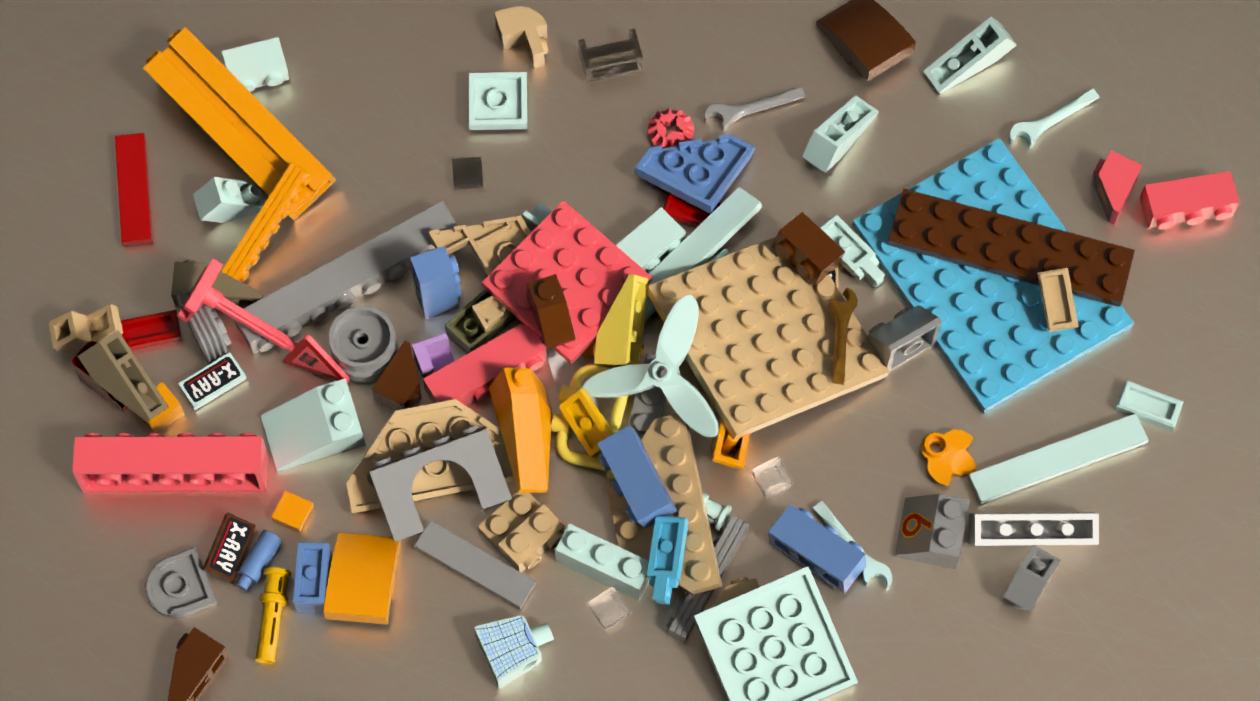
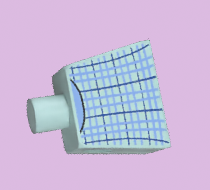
[474,615,554,689]

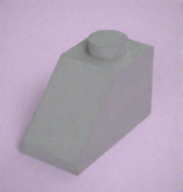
[1003,545,1061,612]

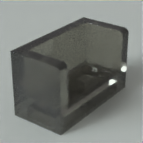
[578,28,643,82]

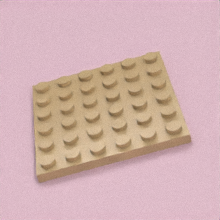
[646,237,890,440]

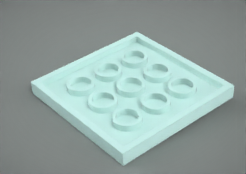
[692,566,858,701]

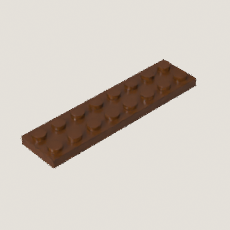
[888,188,1135,307]

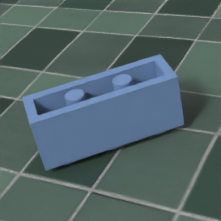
[410,246,462,319]
[597,425,677,529]
[768,504,866,594]

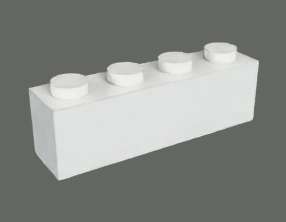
[969,512,1099,546]

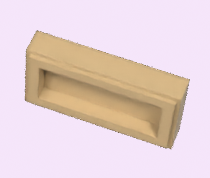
[1037,268,1078,333]

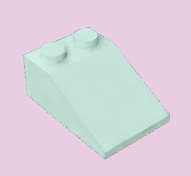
[260,378,365,472]

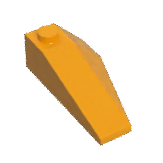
[489,368,552,493]

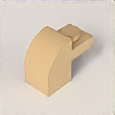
[494,6,548,68]
[48,304,123,355]

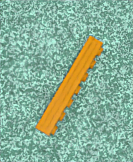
[221,162,311,282]

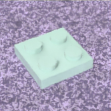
[469,72,528,130]

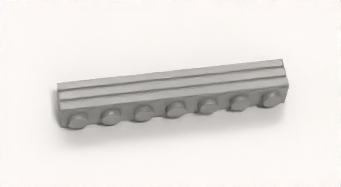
[666,515,749,644]

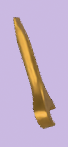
[828,288,858,385]

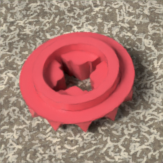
[648,107,694,149]

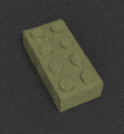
[445,289,516,353]

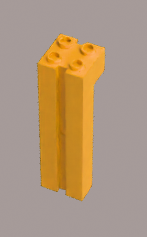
[143,27,336,221]

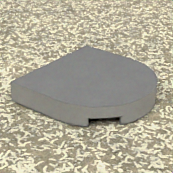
[145,546,218,618]

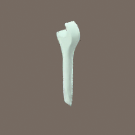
[1008,89,1100,148]
[812,501,892,590]

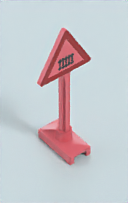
[177,258,350,383]

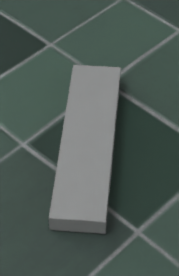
[414,521,536,610]

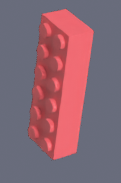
[72,433,269,493]

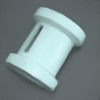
[703,493,732,531]

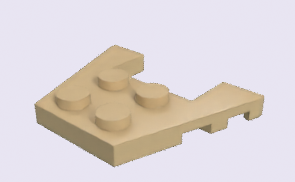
[428,215,531,333]

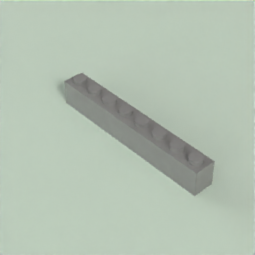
[235,201,458,354]

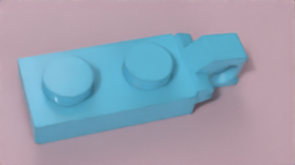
[647,516,689,605]

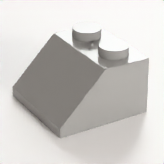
[867,305,942,371]

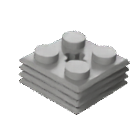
[176,289,232,364]

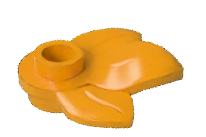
[920,429,976,486]

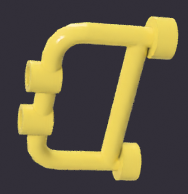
[551,364,642,479]

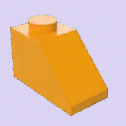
[711,416,750,470]

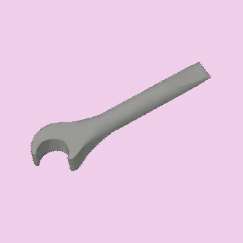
[704,87,805,131]

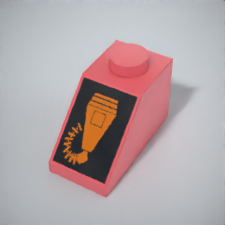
[1093,150,1143,225]

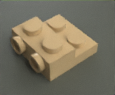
[478,492,565,572]

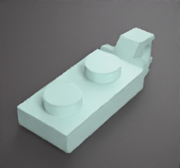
[819,214,885,288]

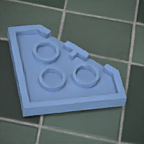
[634,134,755,214]

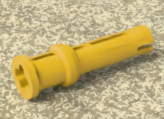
[255,567,291,665]

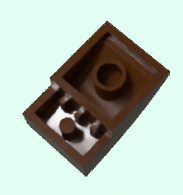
[816,0,916,82]

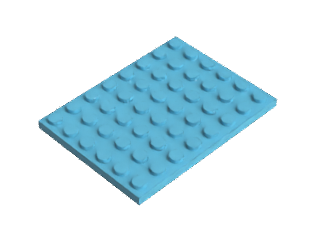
[852,138,1134,413]

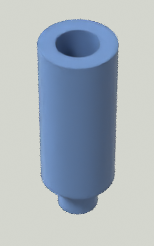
[236,530,282,591]

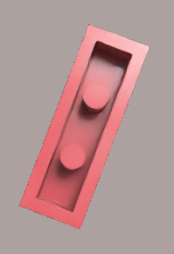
[1140,171,1240,230]

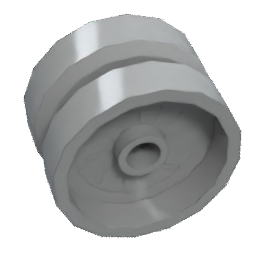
[328,306,398,383]

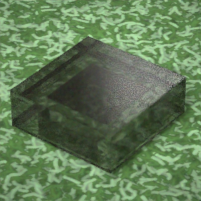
[452,157,483,190]

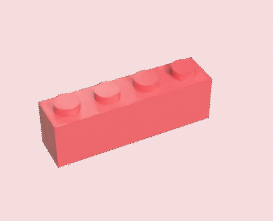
[423,323,547,405]

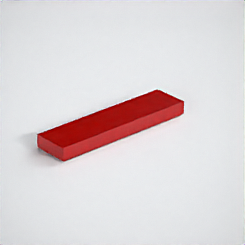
[115,133,153,246]

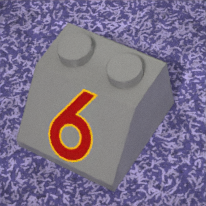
[895,494,970,569]

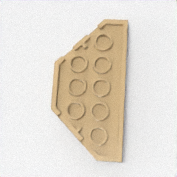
[346,399,515,514]
[608,413,723,595]

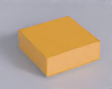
[271,491,314,532]

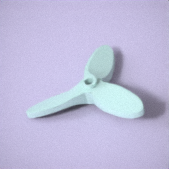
[583,294,719,438]

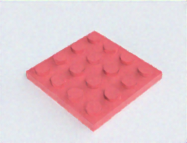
[482,200,652,364]

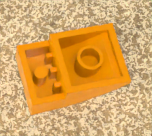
[323,532,400,625]

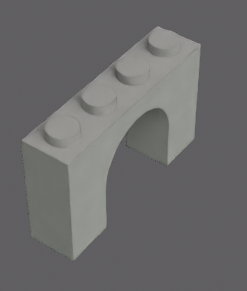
[369,425,512,542]

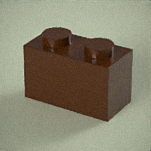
[771,212,845,286]

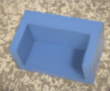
[293,542,332,614]

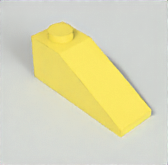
[593,274,648,367]

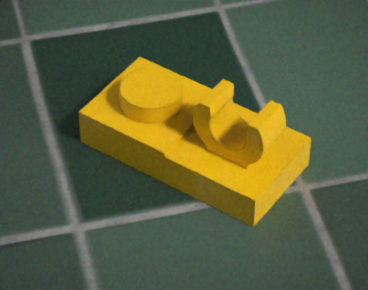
[558,389,614,457]

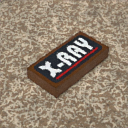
[202,512,256,583]

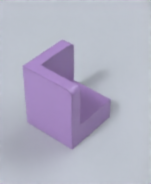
[412,333,455,379]

